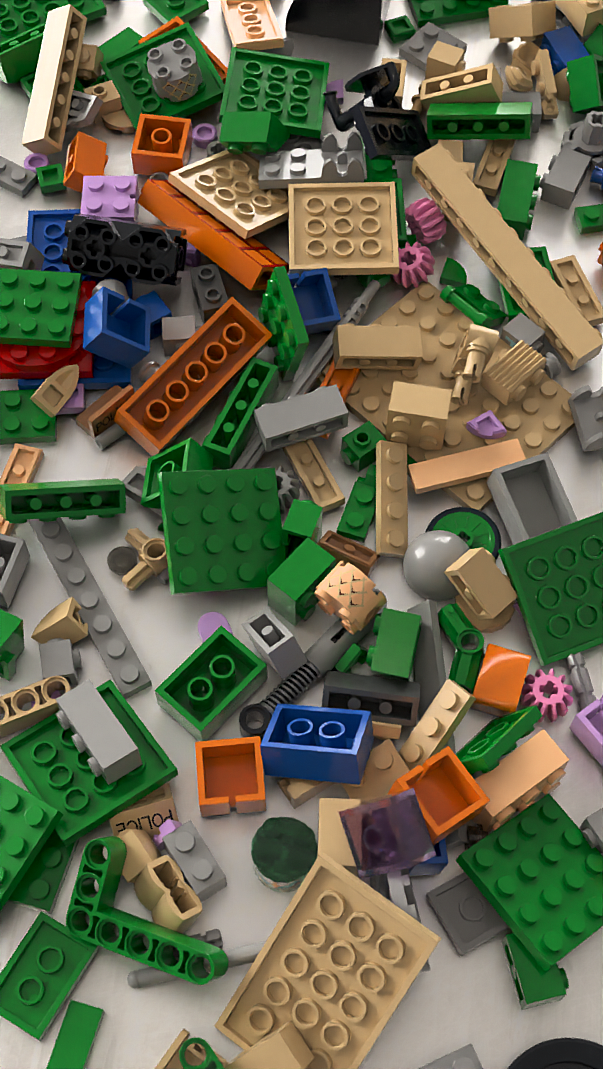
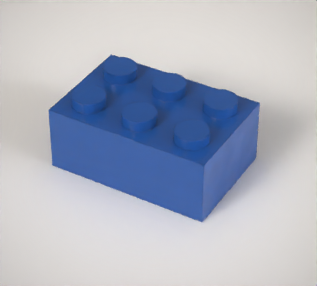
[260,703,374,785]

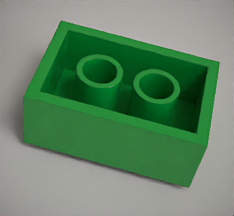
[155,626,268,742]

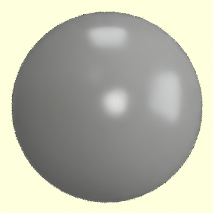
[403,530,470,601]

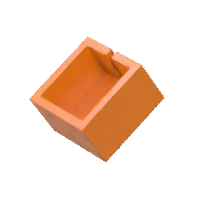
[195,736,266,817]
[388,746,490,849]

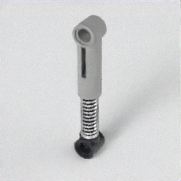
[239,588,387,742]

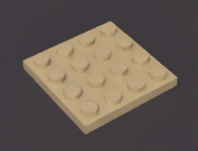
[168,149,289,239]
[288,182,399,276]

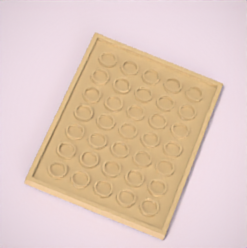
[315,281,575,511]

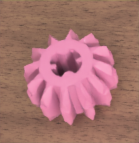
[405,197,447,245]
[391,241,435,289]
[520,668,573,722]

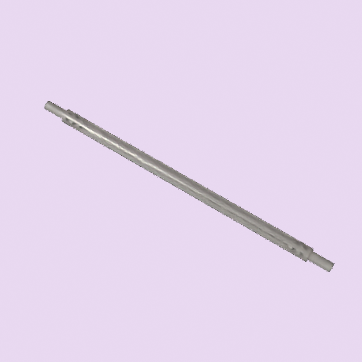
[156,280,381,584]

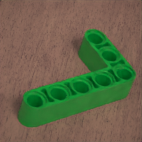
[66,836,229,985]

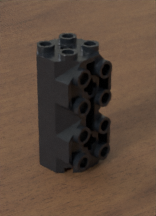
[62,214,187,286]

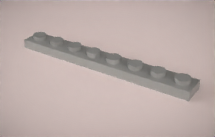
[27,517,152,699]

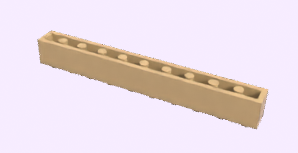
[411,143,603,371]

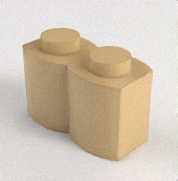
[134,855,203,933]

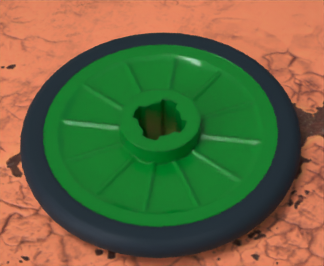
[425,507,502,560]

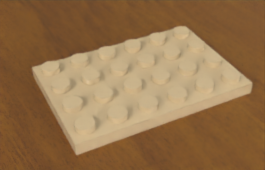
[214,853,442,1069]

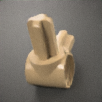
[122,528,168,591]

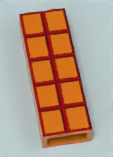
[137,179,289,291]

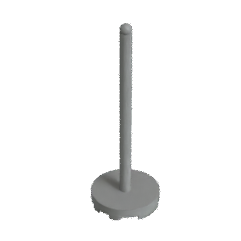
[127,865,431,988]

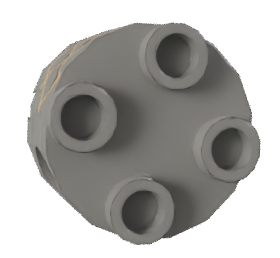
[147,38,202,102]

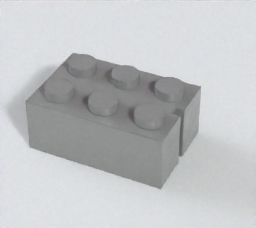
[486,452,578,545]

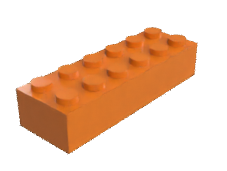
[113,297,273,456]

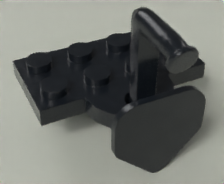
[323,62,432,161]

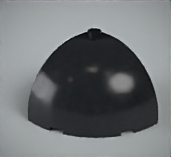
[285,0,391,46]

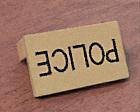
[109,783,179,840]

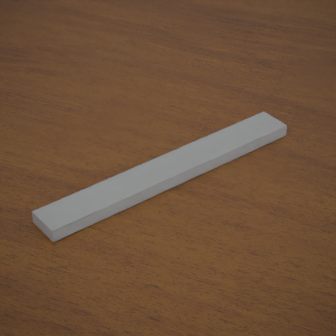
[407,599,468,849]

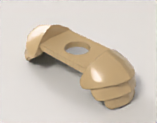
[505,41,541,92]

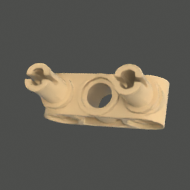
[450,323,499,406]

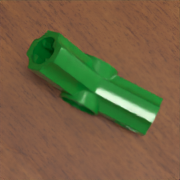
[438,603,485,694]

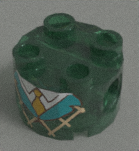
[251,817,318,893]

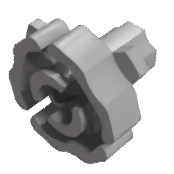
[561,111,603,172]

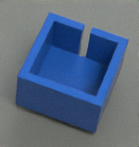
[288,268,341,335]
[83,286,150,369]

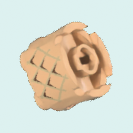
[314,561,387,635]

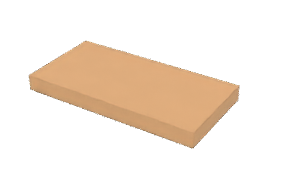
[220,0,284,51]

